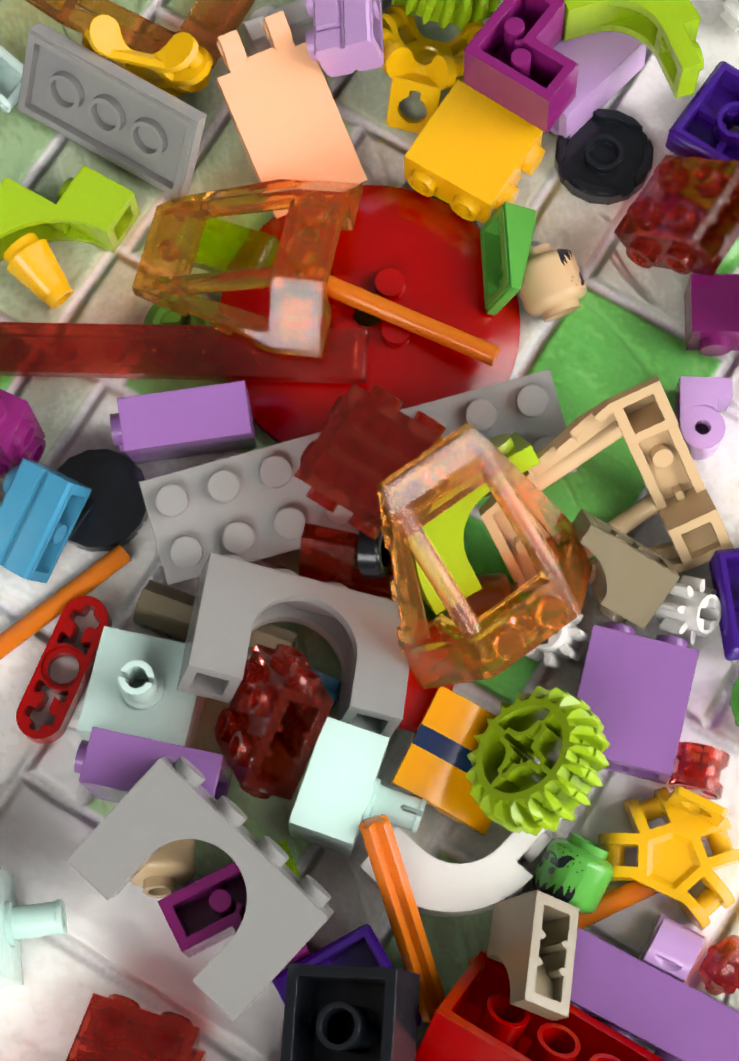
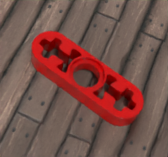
[16,596,112,744]

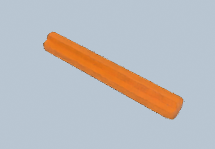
[359,814,446,1023]

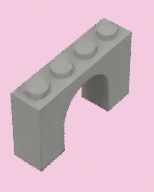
[177,552,417,738]
[66,755,334,1021]

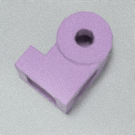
[675,376,733,460]
[638,914,705,983]

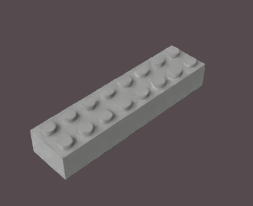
[139,369,578,585]

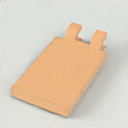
[216,10,367,219]

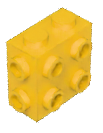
[404,79,545,224]

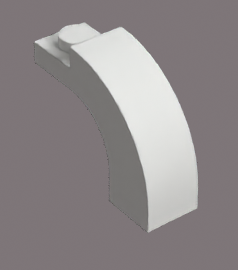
[359,826,551,918]

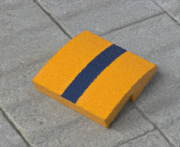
[390,685,496,836]

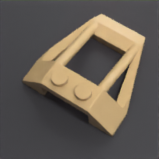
[479,376,734,598]

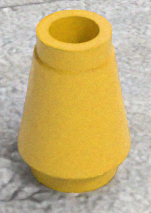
[3,232,74,309]

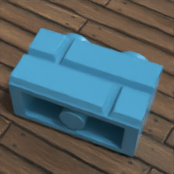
[0,458,92,583]

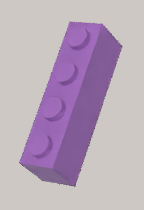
[570,928,739,1061]

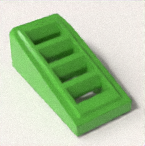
[480,202,536,316]

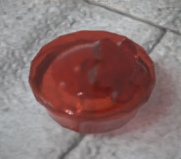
[698,935,739,996]

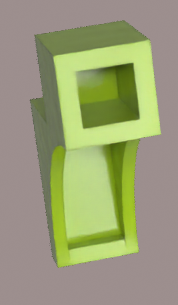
[0,165,140,262]

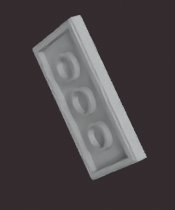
[17,22,207,201]

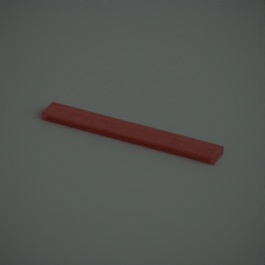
[0,322,370,384]

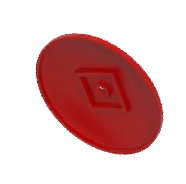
[219,185,520,443]

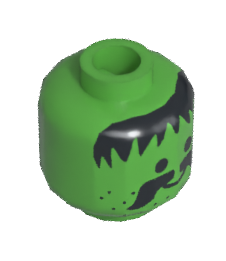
[532,832,614,914]

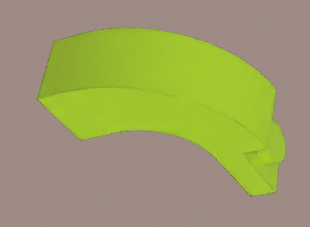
[562,0,704,99]
[402,432,540,615]

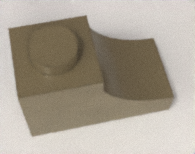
[570,509,680,629]
[487,890,580,1021]

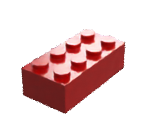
[416,951,665,1061]

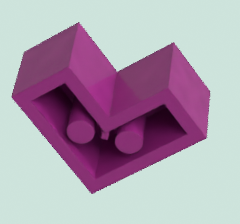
[464,0,578,133]
[684,274,739,356]
[157,862,311,972]

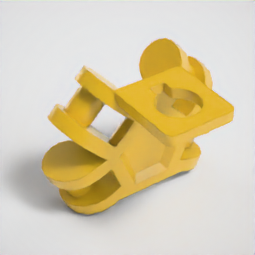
[382,5,484,134]
[82,15,213,97]
[598,786,739,931]

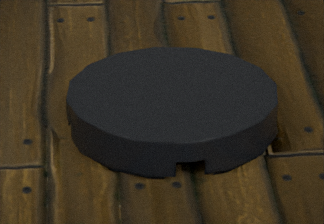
[554,109,654,205]
[56,449,148,552]

